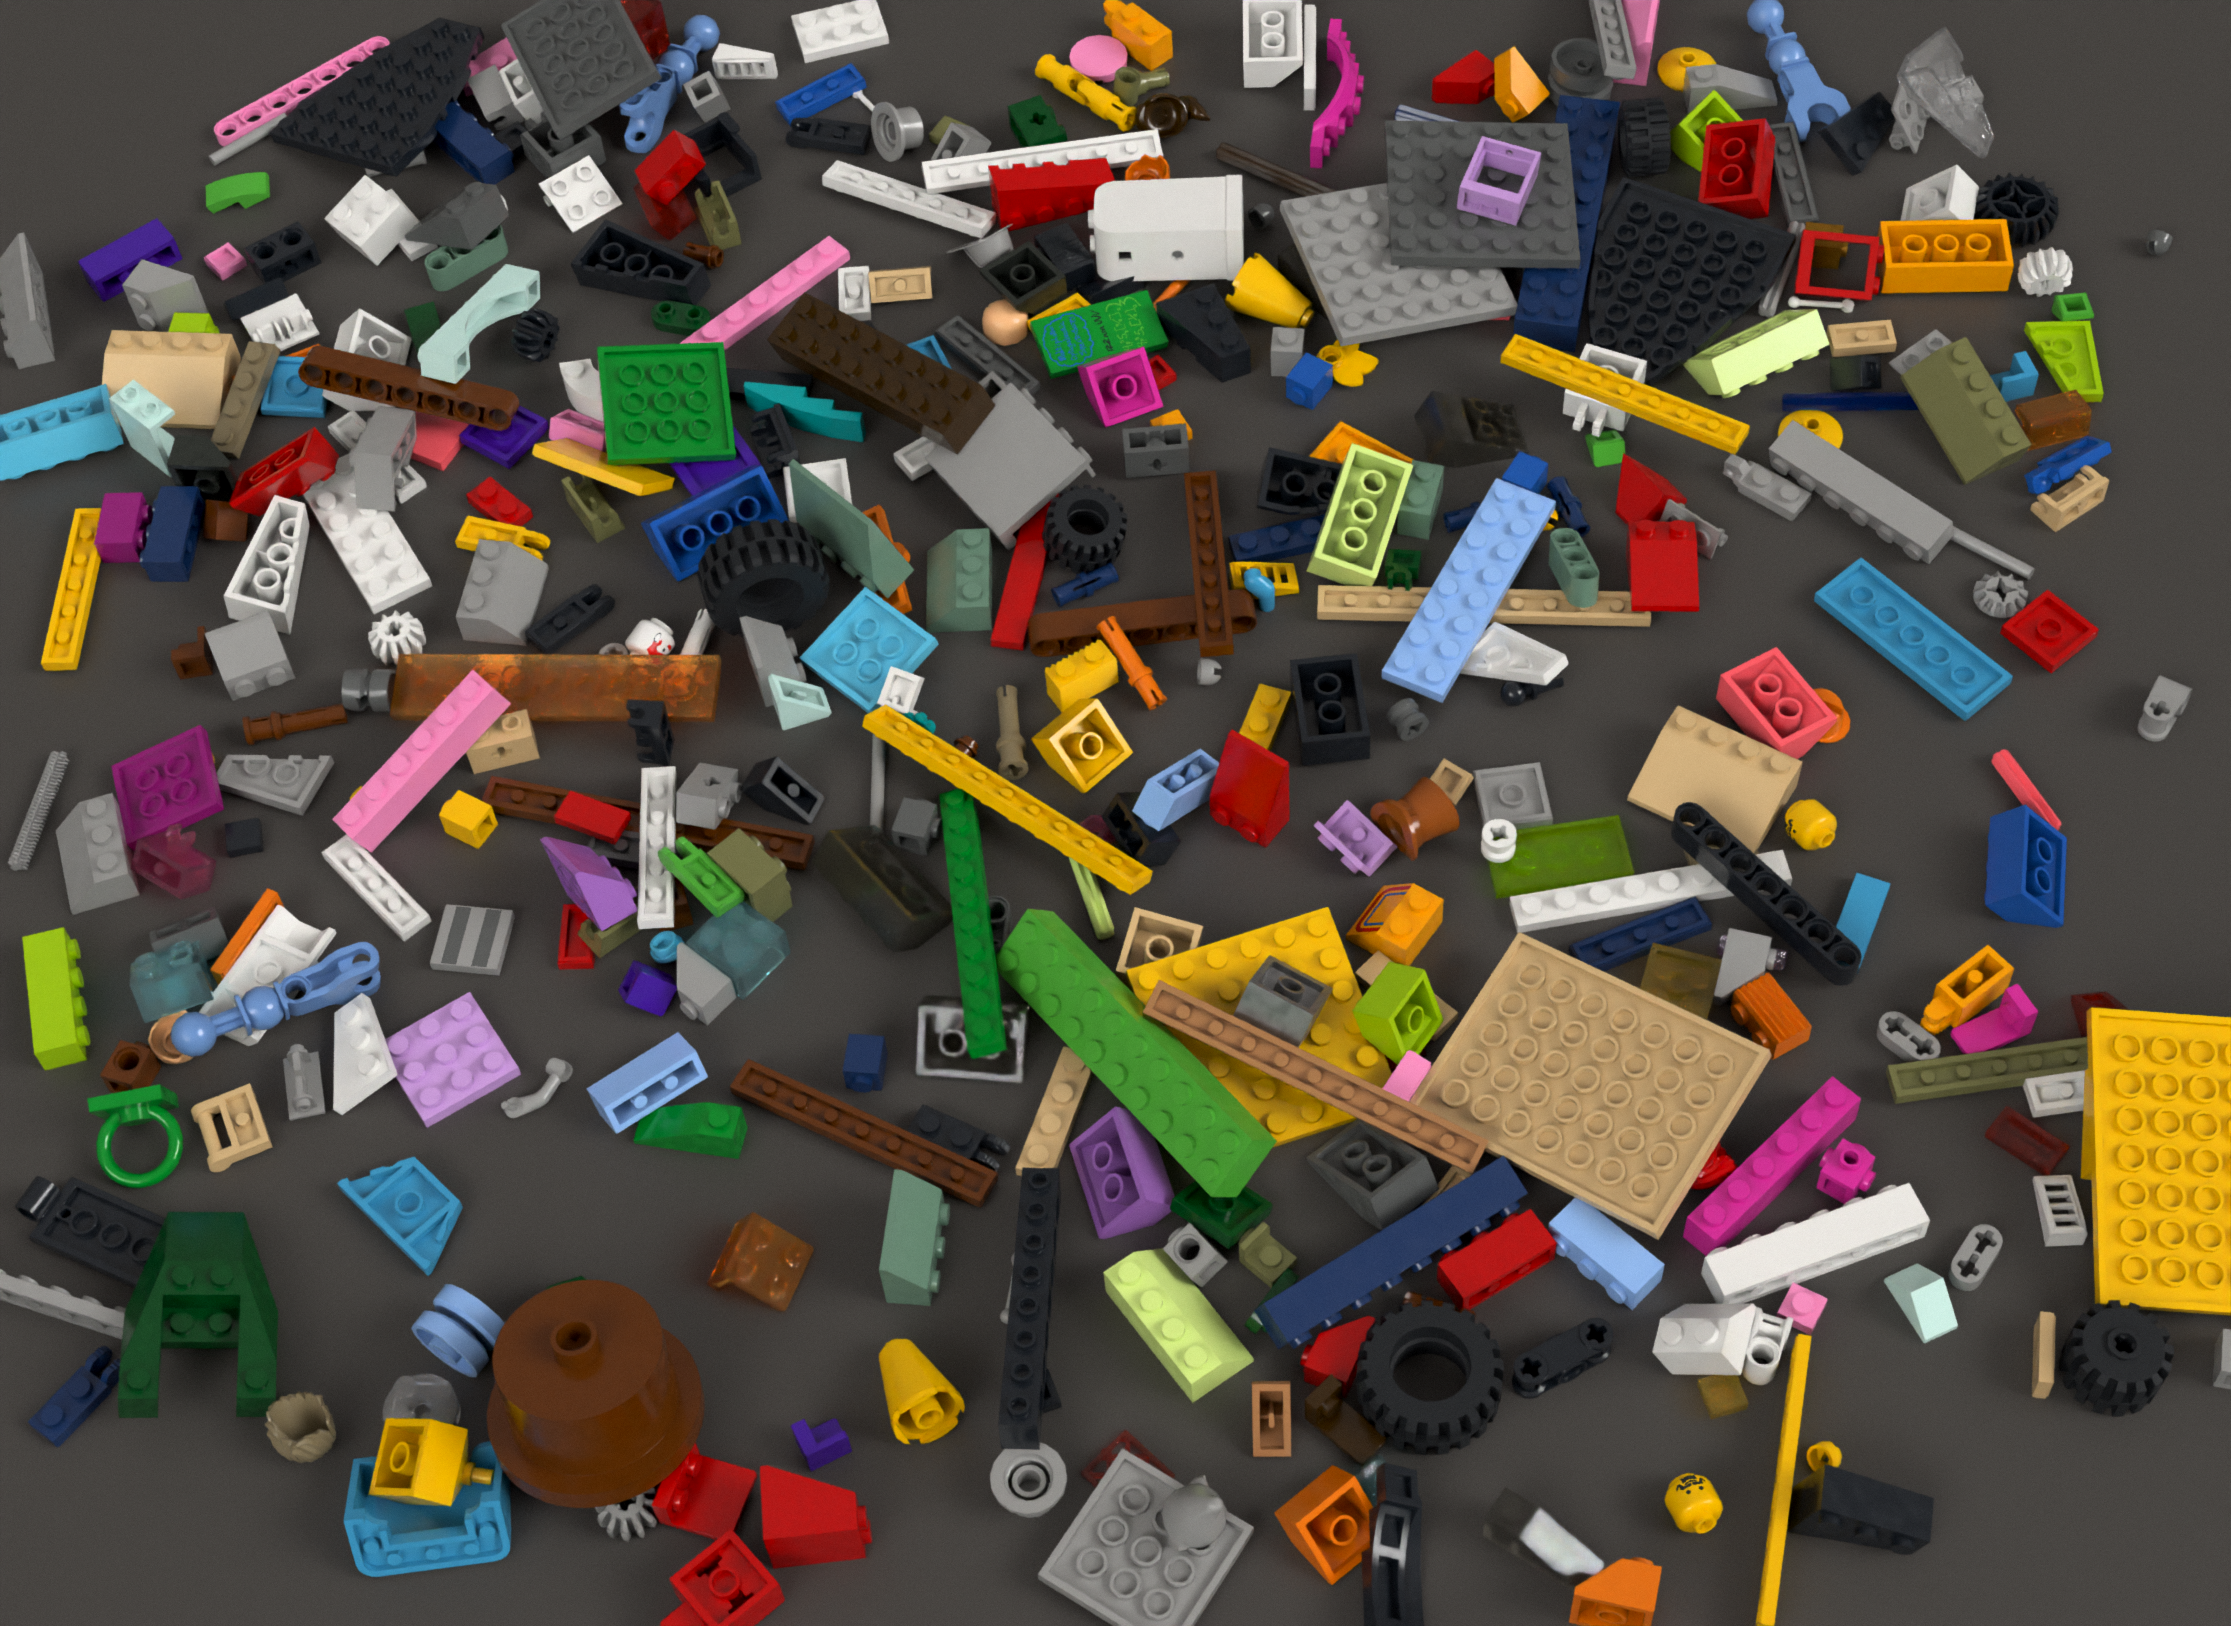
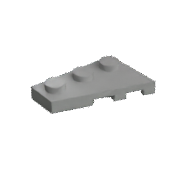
[216,755,334,816]

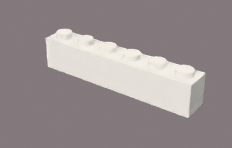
[1701,1183,1930,1304]

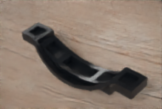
[1361,1463,1424,1626]

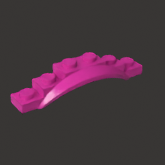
[1310,18,1364,169]

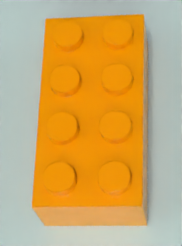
[1877,219,2014,293]

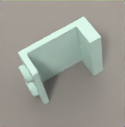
[109,379,175,477]

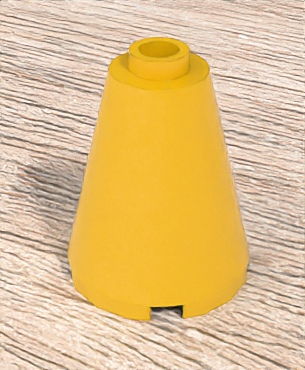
[1225,252,1314,328]
[879,1339,965,1445]

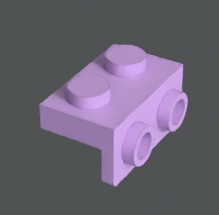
[1313,800,1398,877]

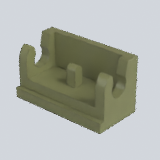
[695,180,742,250]
[561,474,625,543]
[577,886,642,958]

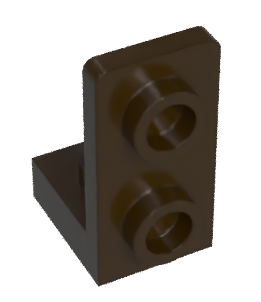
[1305,1374,1386,1466]

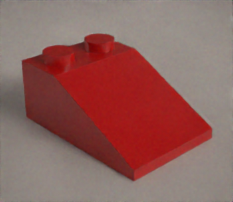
[1625,520,1699,612]
[1209,729,1290,848]

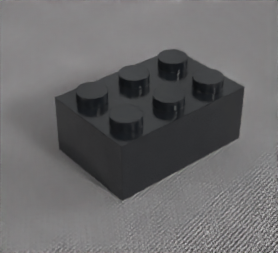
[1290,653,1370,766]

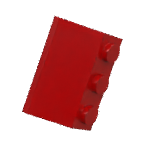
[1698,118,1775,219]
[229,427,339,516]

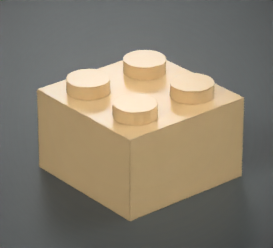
[1115,907,1203,991]

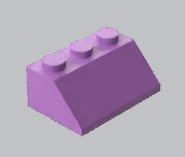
[540,836,638,931]
[1069,1106,1175,1239]

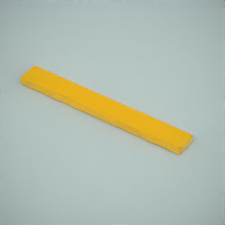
[1500,334,1750,455]
[1755,1334,1812,1626]

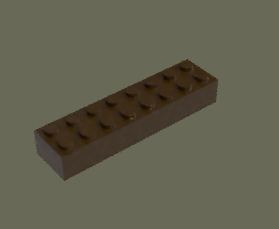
[767,292,996,455]

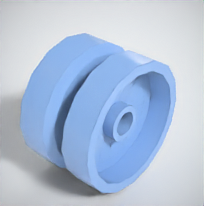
[411,1284,505,1378]

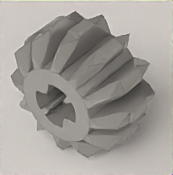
[595,1487,658,1542]

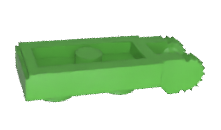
[658,836,745,918]

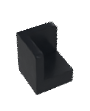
[1830,355,1881,391]

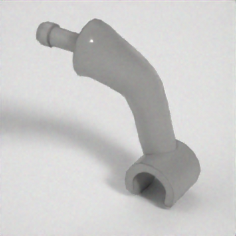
[501,1058,573,1118]

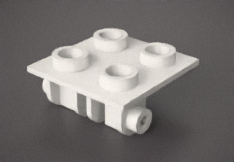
[539,155,623,233]
[240,294,319,351]

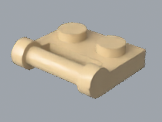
[191,1083,273,1172]

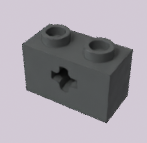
[1122,423,1190,478]

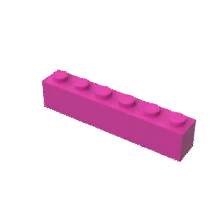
[1683,1076,1861,1257]

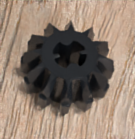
[511,308,560,363]

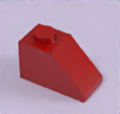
[1432,50,1495,104]
[1300,1315,1376,1398]

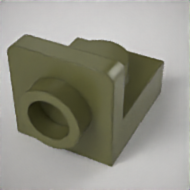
[1239,1222,1297,1288]

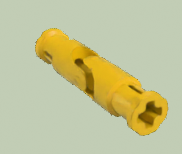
[1035,54,1136,132]

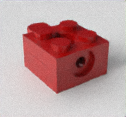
[660,1529,785,1626]

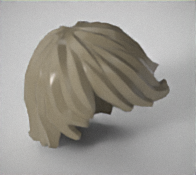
[265,1391,336,1464]

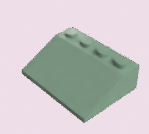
[789,459,914,598]

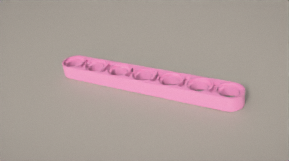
[214,36,390,147]

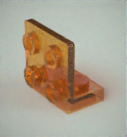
[707,1212,814,1312]

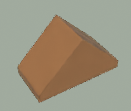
[1252,1381,1291,1457]

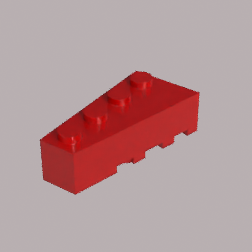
[988,158,1115,232]

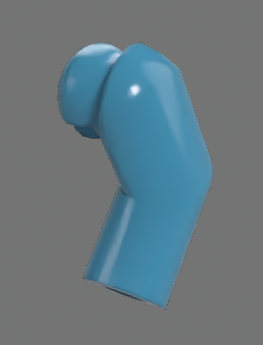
[1243,568,1275,612]

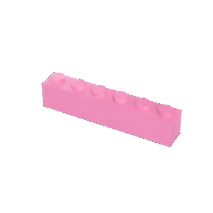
[332,670,511,853]

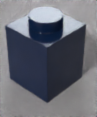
[843,1034,888,1093]

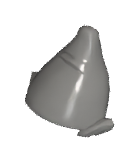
[1162,1475,1227,1552]

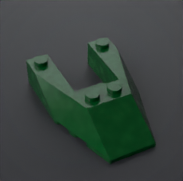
[118,1212,278,1418]

